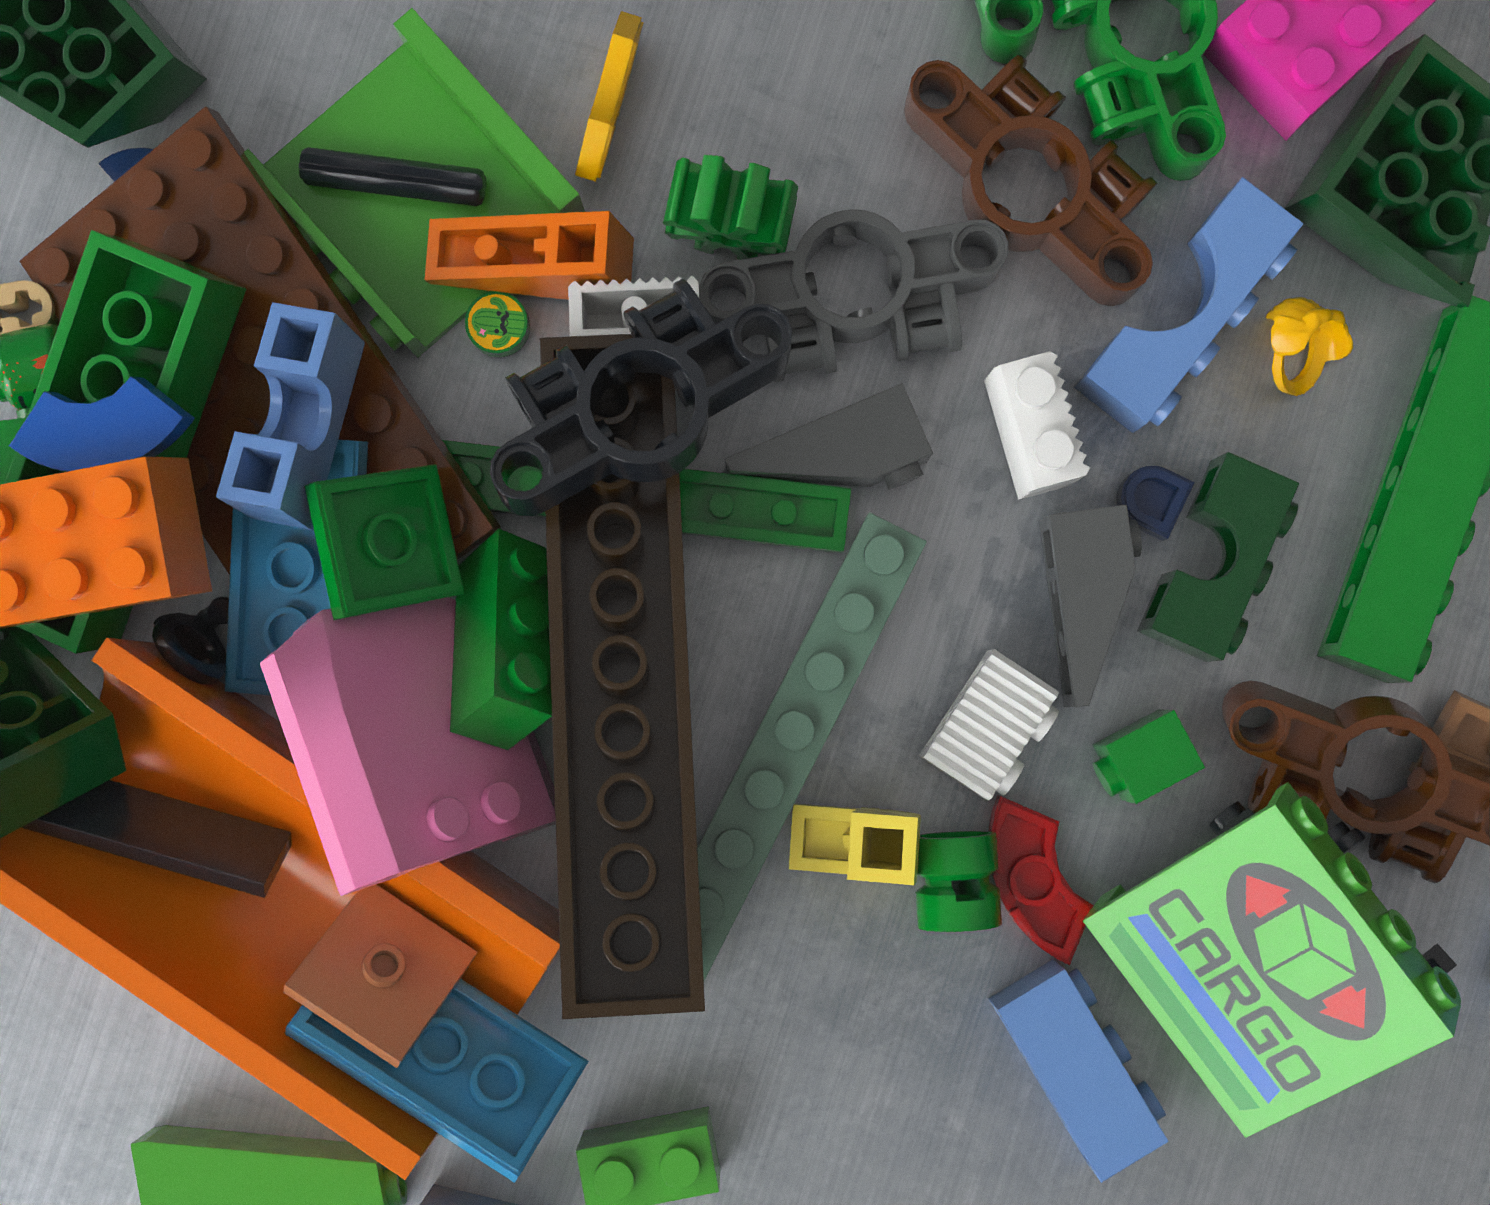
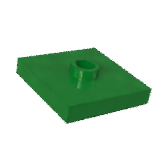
[304,464,464,620]

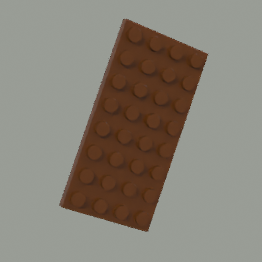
[19,106,501,575]

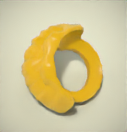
[1265,297,1353,396]

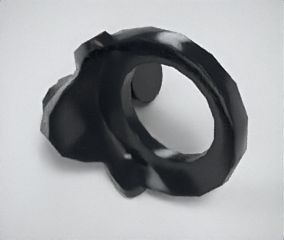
[152,597,229,685]

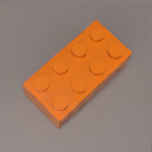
[0,457,213,629]

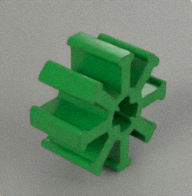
[663,155,798,260]

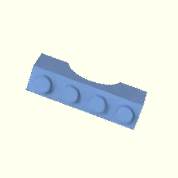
[1074,177,1304,433]

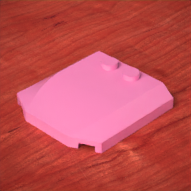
[260,597,556,896]

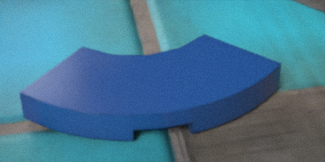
[9,376,195,472]

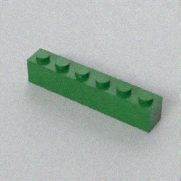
[1317,295,1490,683]

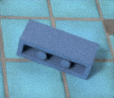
[988,959,1169,1183]

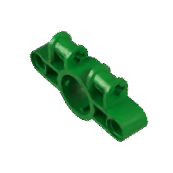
[1051,0,1226,181]

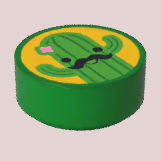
[465,291,530,358]

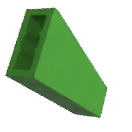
[130,1125,407,1205]

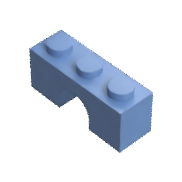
[216,302,365,530]

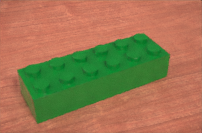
[4,230,246,654]

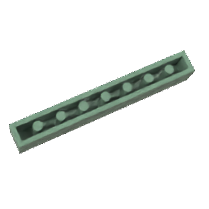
[697,512,927,981]

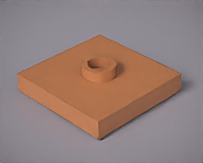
[283,884,477,1068]

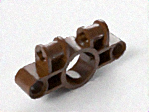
[904,54,1158,306]
[1222,680,1490,884]

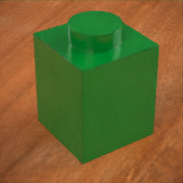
[1092,709,1205,804]

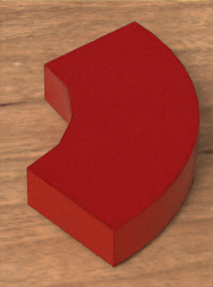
[988,795,1093,965]

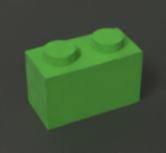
[576,1106,721,1205]

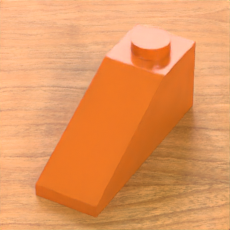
[425,211,634,300]

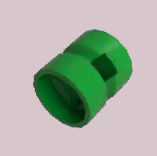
[915,831,1002,932]

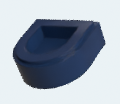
[1117,466,1195,541]

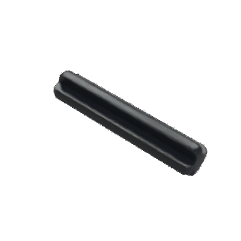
[299,147,486,206]

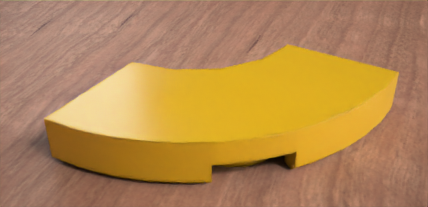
[575,11,644,182]

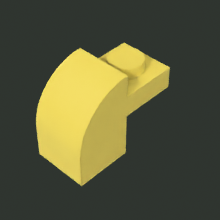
[789,803,921,885]

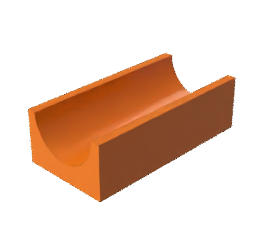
[0,638,560,1180]

